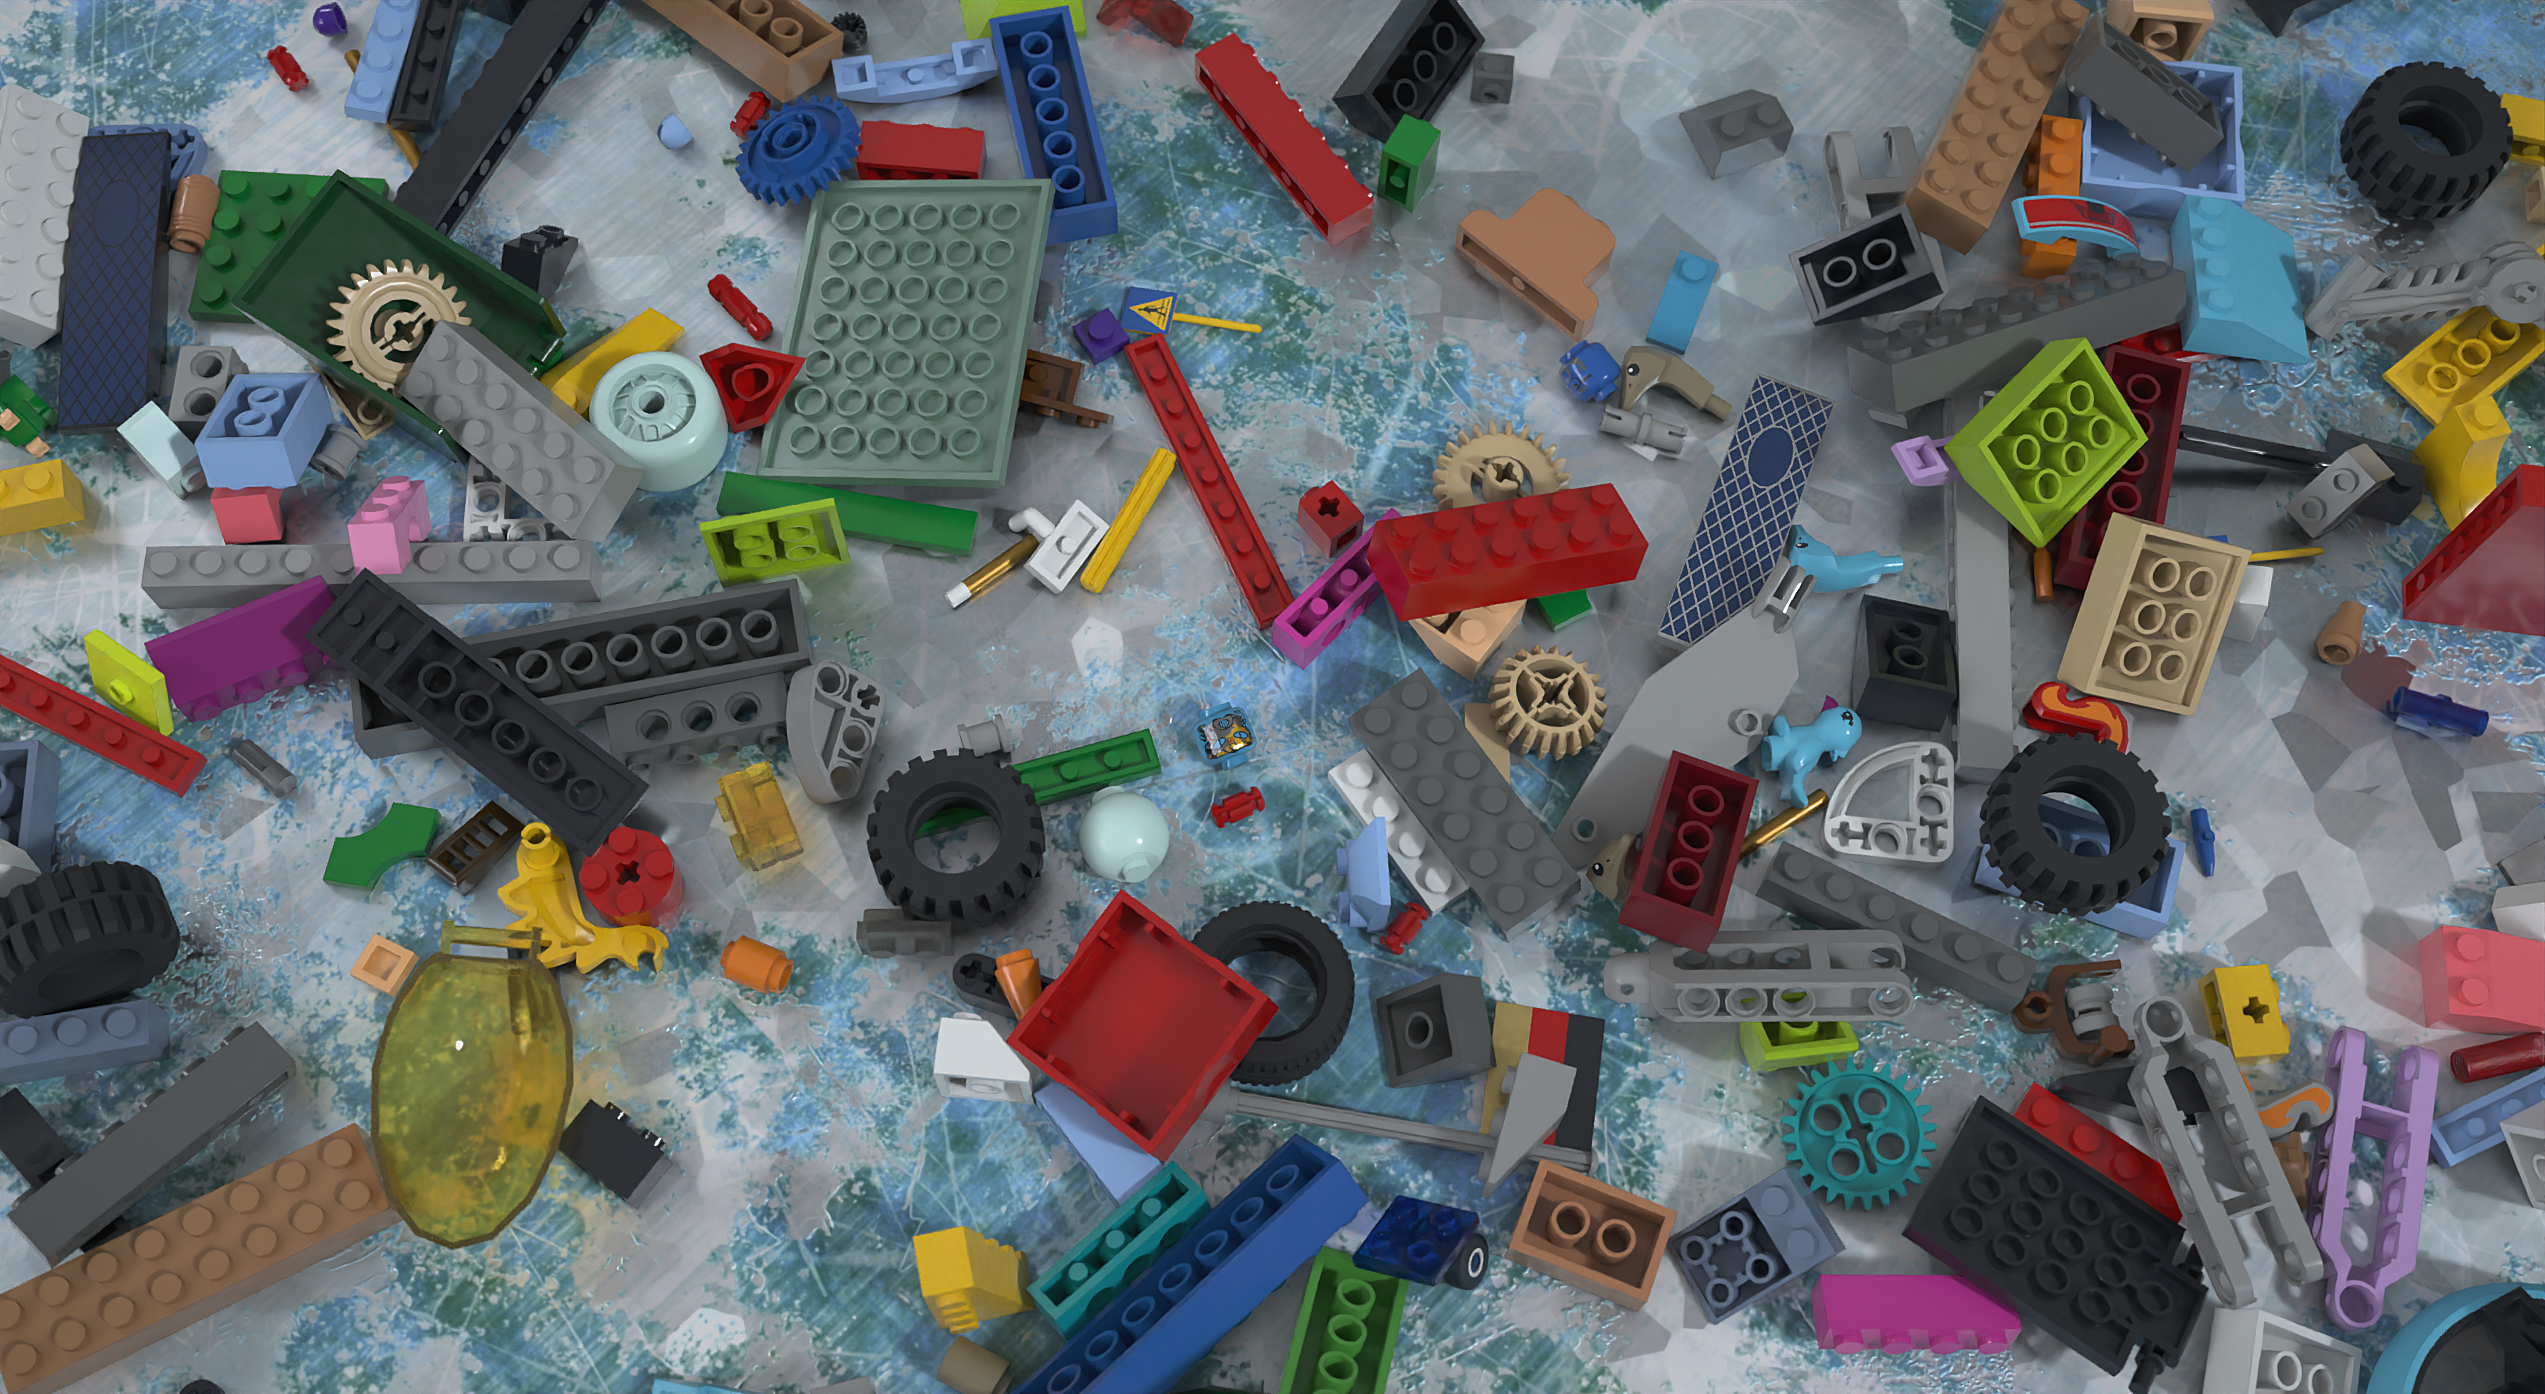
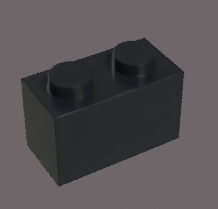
[553,1099,673,1209]

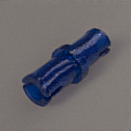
[2391,686,2489,737]

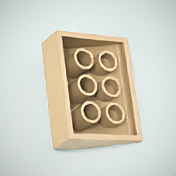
[2056,512,2252,717]

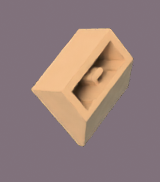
[1408,599,1527,683]

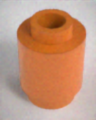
[720,935,794,994]

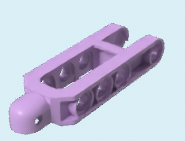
[2305,1026,2439,1332]

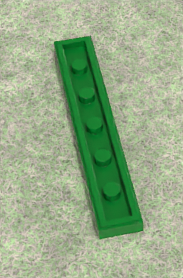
[716,471,979,557]
[915,728,1162,840]

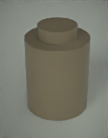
[936,1335,1015,1394]

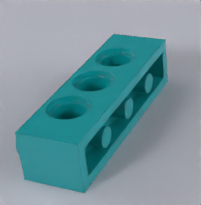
[1026,1160,1212,1342]

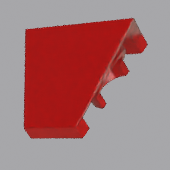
[699,343,806,434]

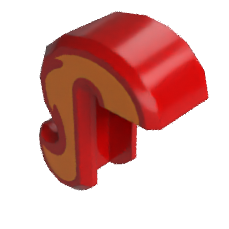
[2022,681,2129,754]

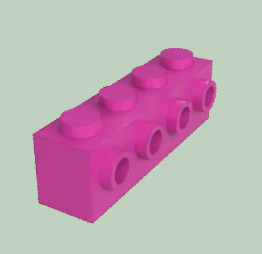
[1810,1275,2022,1355]

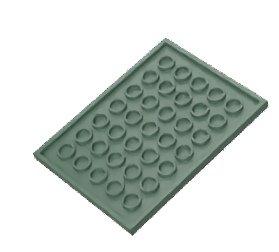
[755,179,1055,488]

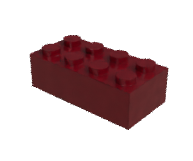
[1617,750,1759,954]

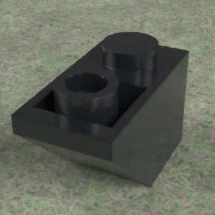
[500,225,579,298]

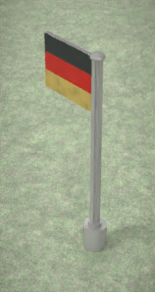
[1198,1001,1605,1177]

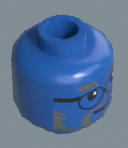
[1558,340,1621,404]

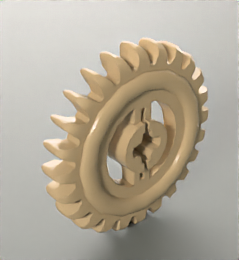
[326,259,472,399]
[1432,420,1571,511]

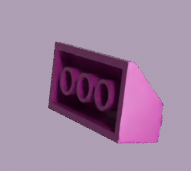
[144,575,343,723]

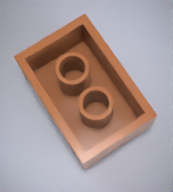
[1503,1158,1678,1312]

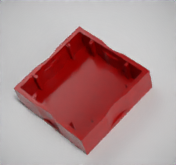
[1005,889,1280,1163]

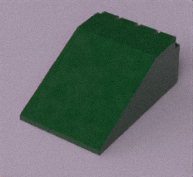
[230,169,567,466]

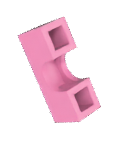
[347,476,432,576]

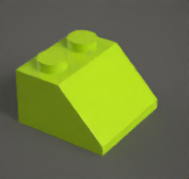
[1740,992,1859,1071]

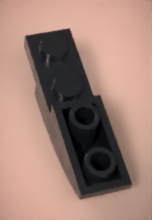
[0,1087,133,1254]

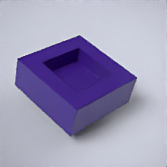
[1073,308,1130,366]

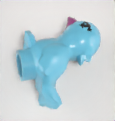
[1760,695,1862,809]

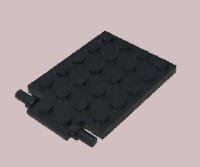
[1901,1095,2209,1394]

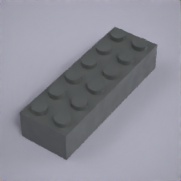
[1348,667,1581,942]

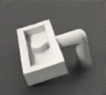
[1009,499,1110,594]

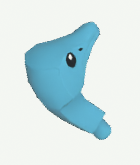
[1787,524,1903,593]

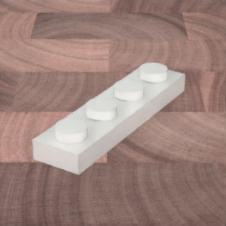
[1328,748,1469,917]

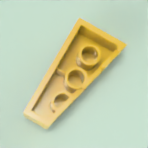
[913,1226,1036,1334]

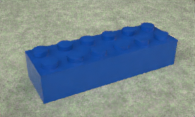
[989,5,1118,246]

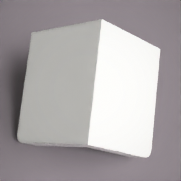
[2491,881,2545,942]

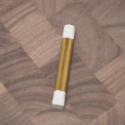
[944,531,1044,608]

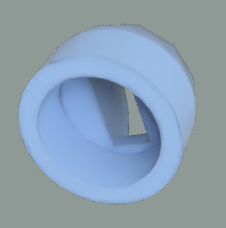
[657,113,694,149]

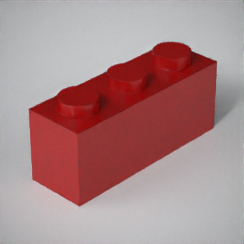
[856,120,987,180]

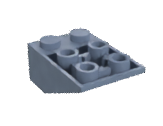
[1667,1166,1846,1325]

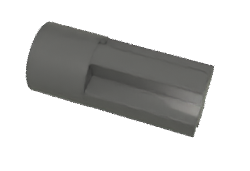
[232,739,297,797]

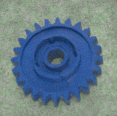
[735,94,862,207]

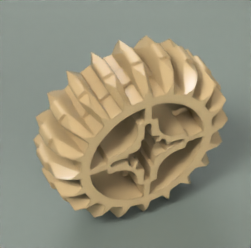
[1488,644,1608,761]

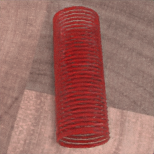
[2450,1032,2545,1084]

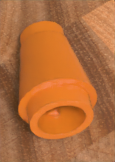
[994,948,1042,1022]

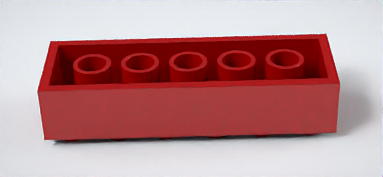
[1366,483,1649,622]

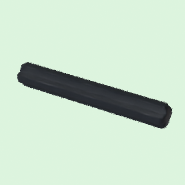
[2177,424,2333,476]

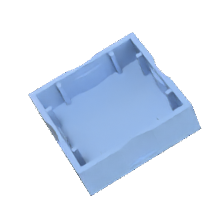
[2068,61,2245,222]

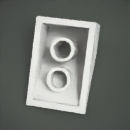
[2202,1308,2362,1394]

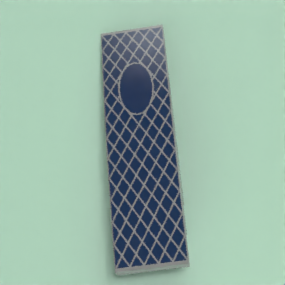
[1654,372,1836,653]

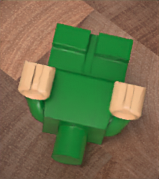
[0,374,58,459]

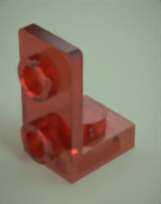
[1096,0,1194,48]

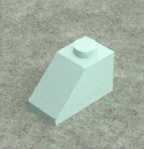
[117,401,207,500]

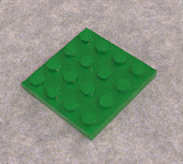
[188,170,389,324]

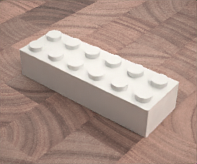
[0,82,90,349]

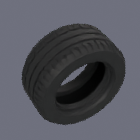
[1190,900,1355,1087]

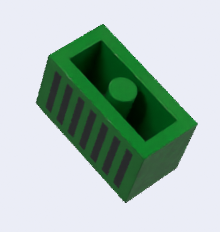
[1376,114,1441,213]

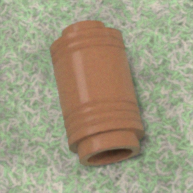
[167,174,221,254]

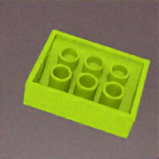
[1944,337,2148,548]

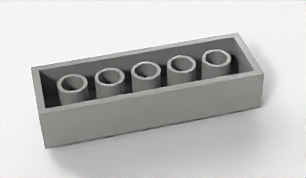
[398,319,647,543]

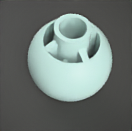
[1079,786,1169,883]

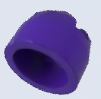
[312,2,347,37]

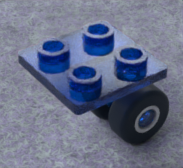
[1352,1195,1489,1291]

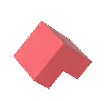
[210,486,286,545]

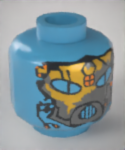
[1192,702,1257,771]

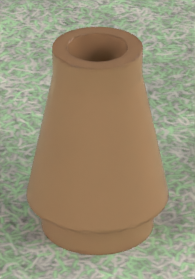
[2317,601,2365,665]

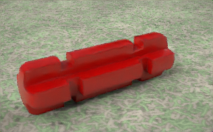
[707,274,773,341]

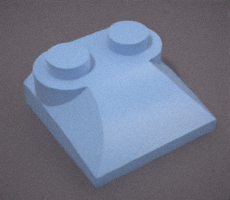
[1336,817,1391,933]

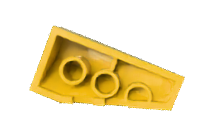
[537,307,685,423]

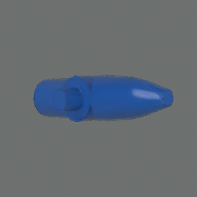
[2190,808,2215,877]

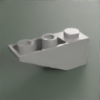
[1477,1052,1577,1199]

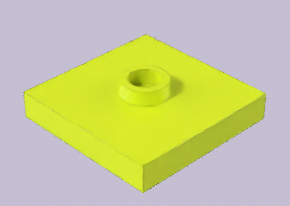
[83,629,174,736]

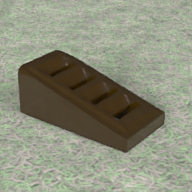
[424,800,526,897]

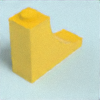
[2413,396,2512,532]

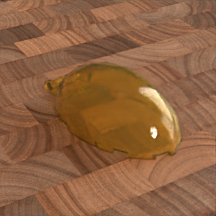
[371,920,574,1250]

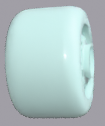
[589,351,728,493]

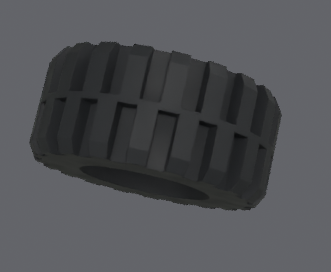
[2339,61,2514,220]
[1979,732,2172,917]
[866,748,1046,932]
[0,861,181,1019]

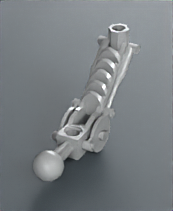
[2303,241,2545,341]

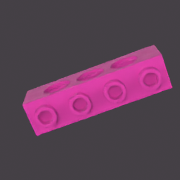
[1271,508,1403,670]

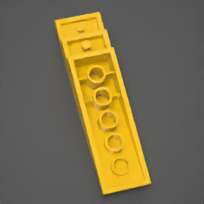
[2382,243,2545,427]

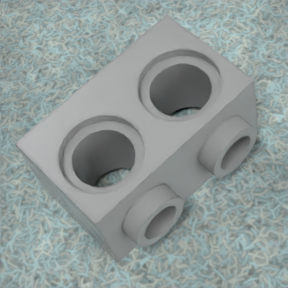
[168,346,249,441]
[2284,443,2395,538]

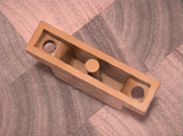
[1455,188,1615,343]

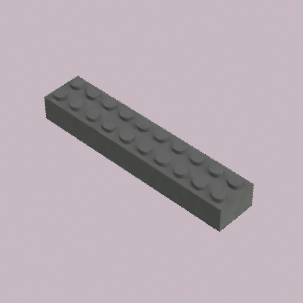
[349,578,814,760]

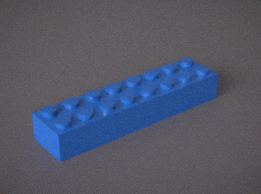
[1011,1133,1369,1394]

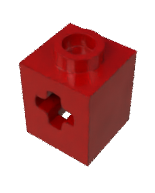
[1297,480,1365,558]

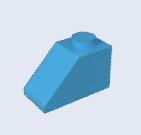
[1645,250,1719,355]

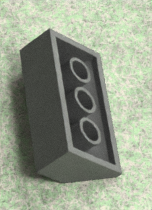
[2064,12,2224,173]

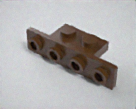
[1018,349,1114,429]

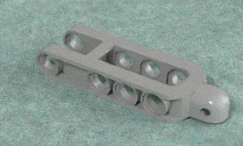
[1823,126,1950,333]
[1603,930,1915,1022]
[2127,996,2324,1310]

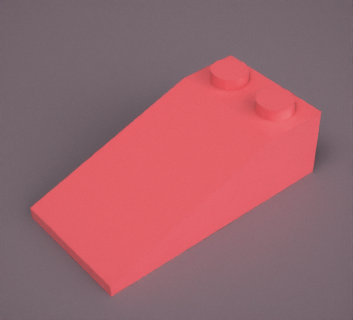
[2419,925,2545,1039]

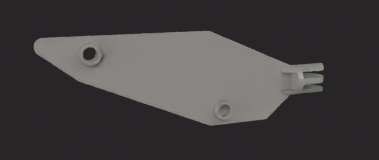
[1551,556,1818,870]

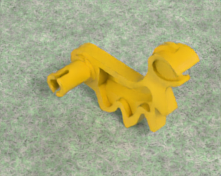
[498,822,669,974]

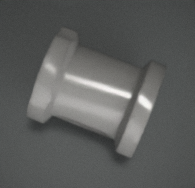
[310,424,368,482]
[957,713,1011,757]

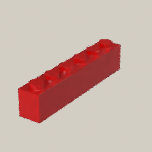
[1195,32,1374,247]

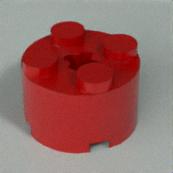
[579,827,683,928]

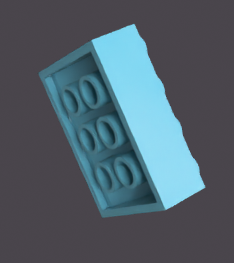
[2170,194,2309,365]

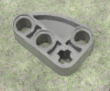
[786,659,886,805]

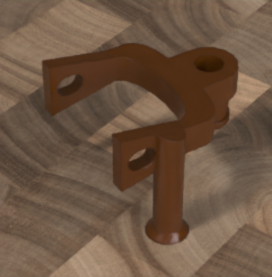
[2011,959,2136,1067]

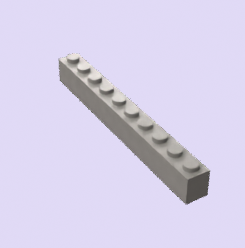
[1943,380,2020,785]
[141,540,603,609]

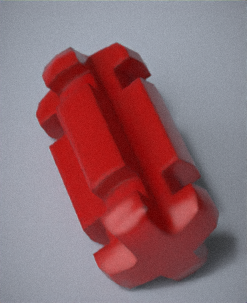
[267,45,309,92]
[730,91,771,139]
[1210,786,1265,828]
[1380,902,1429,956]

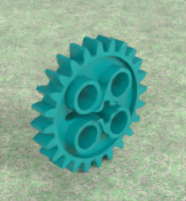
[1781,1057,1937,1212]

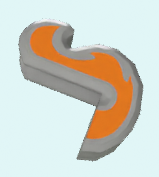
[2238,1067,2336,1142]

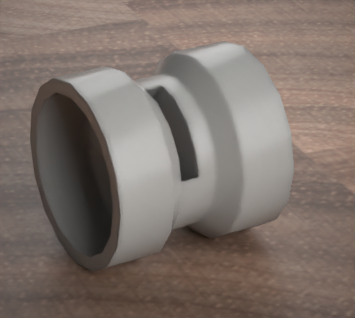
[2066,983,2120,1040]

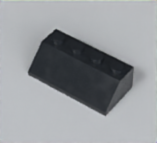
[1332,0,1486,144]

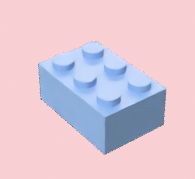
[195,372,333,490]

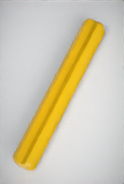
[1080,447,1176,594]

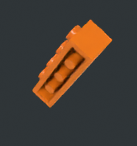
[2018,114,2083,280]

